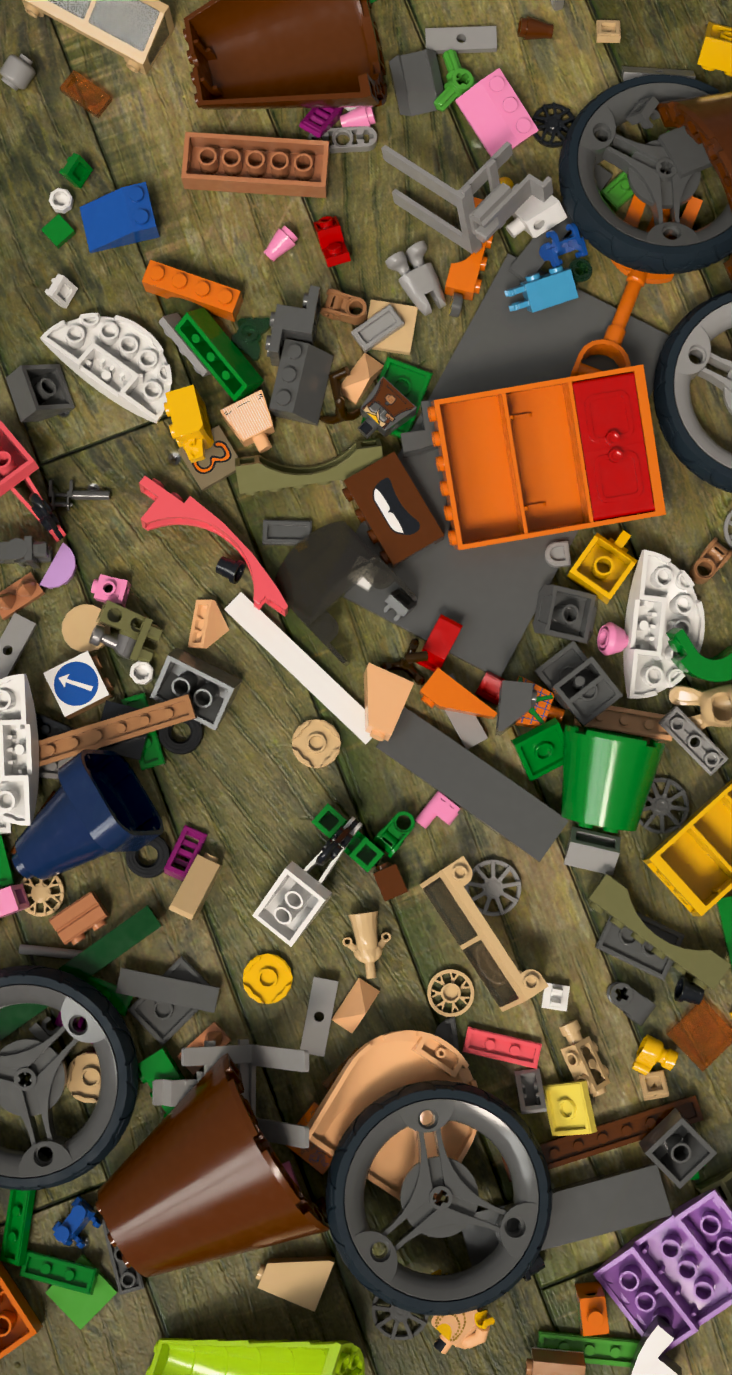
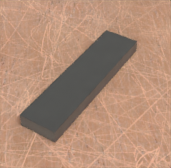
[116,968,220,1013]

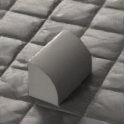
[564,826,621,876]

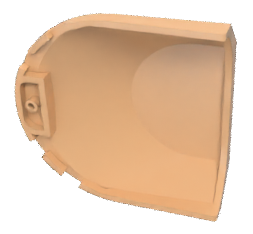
[307,1030,478,1203]

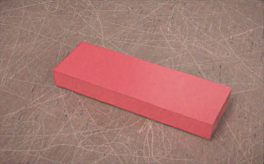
[462,1026,542,1069]

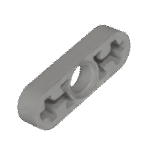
[308,126,377,153]

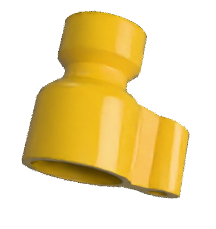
[631,1034,679,1075]

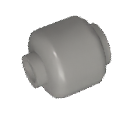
[0,53,36,91]

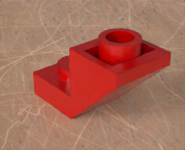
[313,216,351,267]
[416,614,463,672]

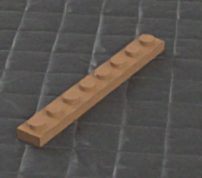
[38,694,197,767]

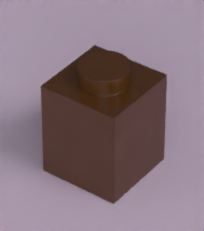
[373,862,408,901]

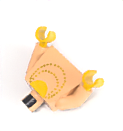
[431,1269,495,1354]

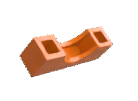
[445,197,494,301]
[142,260,243,322]

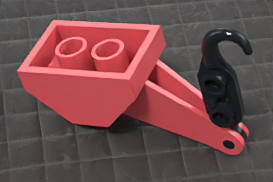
[0,420,66,542]

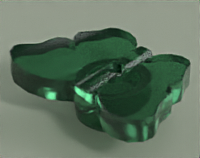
[231,318,271,361]

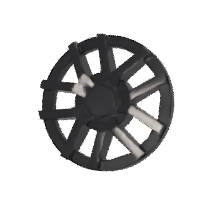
[532,102,575,148]

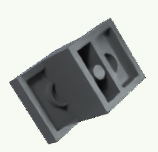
[265,285,322,367]
[534,641,623,727]

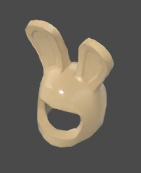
[668,684,732,731]

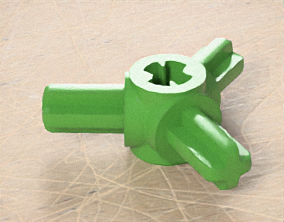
[433,49,478,112]

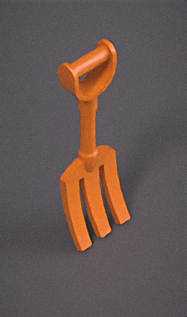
[570,194,703,377]

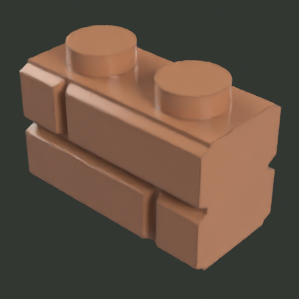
[49,891,110,946]

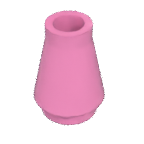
[340,107,376,127]
[264,225,298,262]

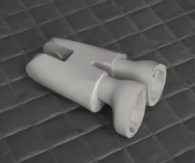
[385,241,447,316]

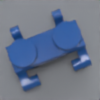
[539,223,588,268]
[52,1196,102,1249]

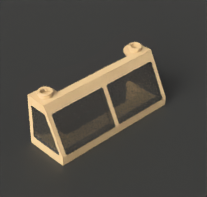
[22,0,175,75]
[420,856,549,1012]

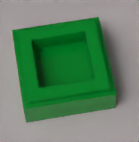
[41,214,76,249]

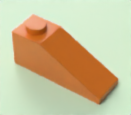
[419,668,497,719]

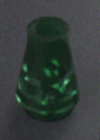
[569,258,592,285]

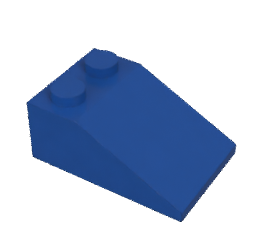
[79,182,160,253]

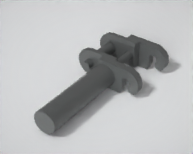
[48,479,111,511]

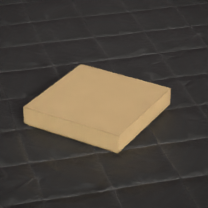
[367,300,418,355]

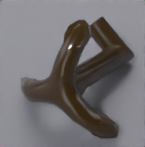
[319,366,361,424]
[380,639,428,685]

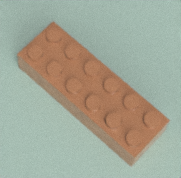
[181,132,330,198]

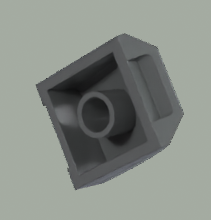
[389,49,444,116]
[532,585,598,644]

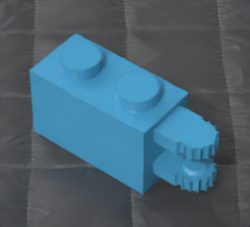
[504,265,579,313]

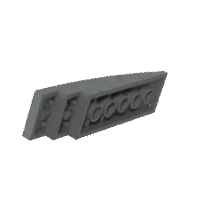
[376,707,568,862]
[462,1163,672,1267]

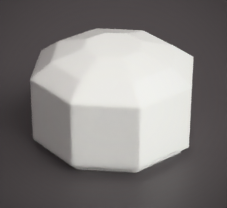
[49,188,74,214]
[130,660,155,685]

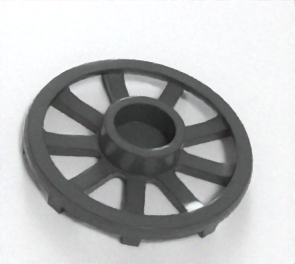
[639,778,689,834]
[372,1296,429,1340]

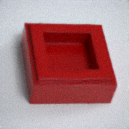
[475,671,505,705]

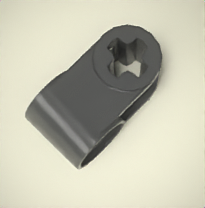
[606,982,656,1026]

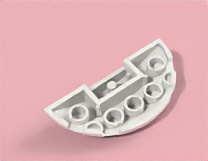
[40,313,172,424]
[623,550,705,699]
[0,674,39,826]

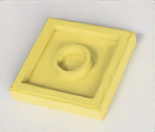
[543,1080,597,1137]

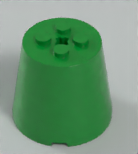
[561,724,666,833]

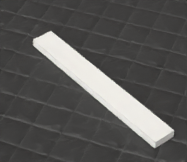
[224,592,372,745]

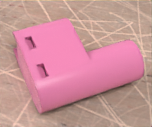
[415,791,460,829]

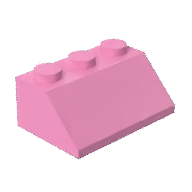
[455,68,539,157]

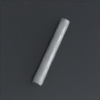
[19,944,84,959]

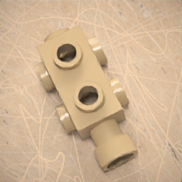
[559,1019,610,1097]

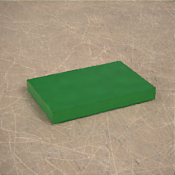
[361,357,433,439]

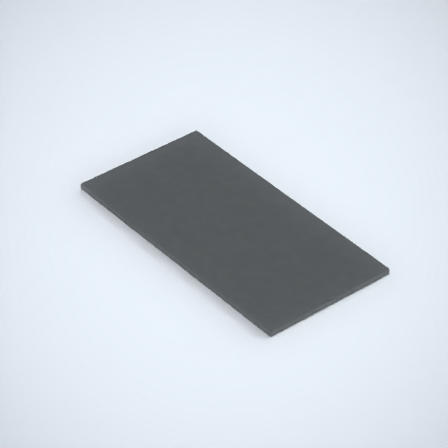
[326,253,669,677]

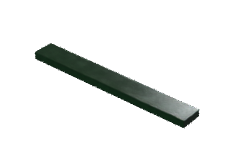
[0,905,163,1041]

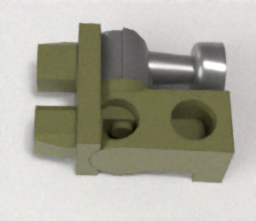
[89,600,163,663]

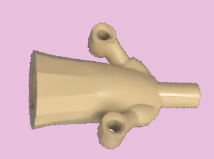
[342,911,391,979]

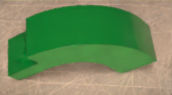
[666,627,732,682]

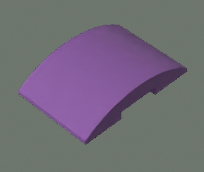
[593,1188,732,1354]

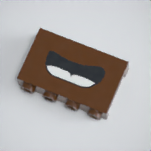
[342,451,445,568]

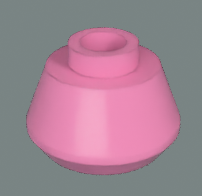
[597,622,628,656]

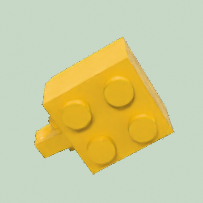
[164,385,214,463]
[567,530,638,604]

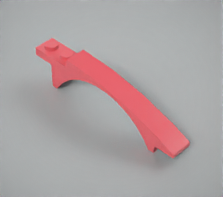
[139,476,288,617]

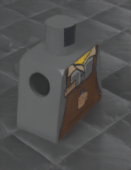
[357,377,417,438]

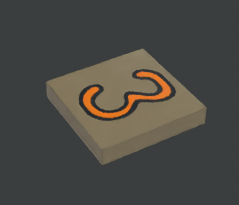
[177,425,239,492]

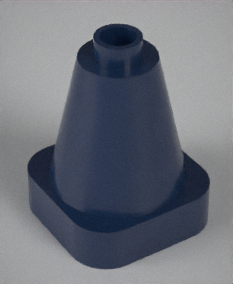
[12,749,164,880]

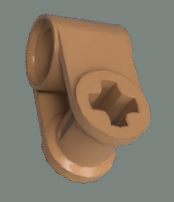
[320,289,368,326]
[689,537,732,584]

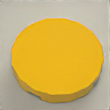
[243,953,293,1004]

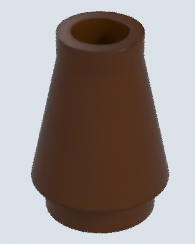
[517,16,554,40]

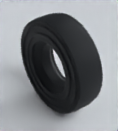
[158,719,203,755]
[125,836,171,878]

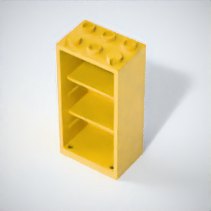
[642,779,732,916]

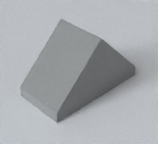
[514,1068,547,1114]

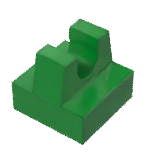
[59,153,93,189]

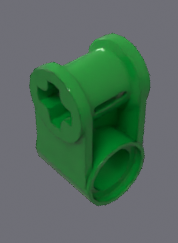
[372,811,415,858]

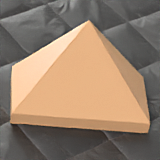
[341,353,384,405]
[188,599,229,649]
[331,977,380,1033]

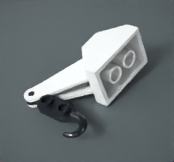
[252,817,363,947]

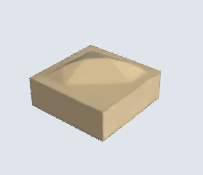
[596,20,621,43]
[638,1070,669,1101]

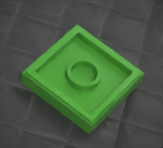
[45,1254,118,1330]

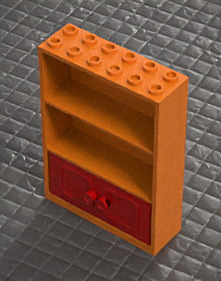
[427,364,666,550]

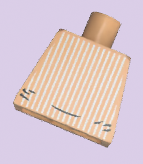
[220,390,275,453]

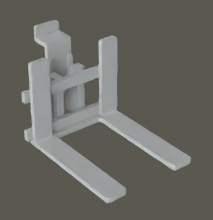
[381,142,553,254]
[152,1039,309,1149]

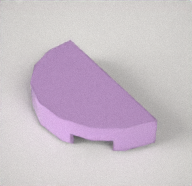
[40,543,77,589]

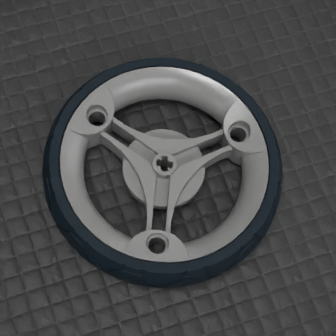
[653,290,732,493]

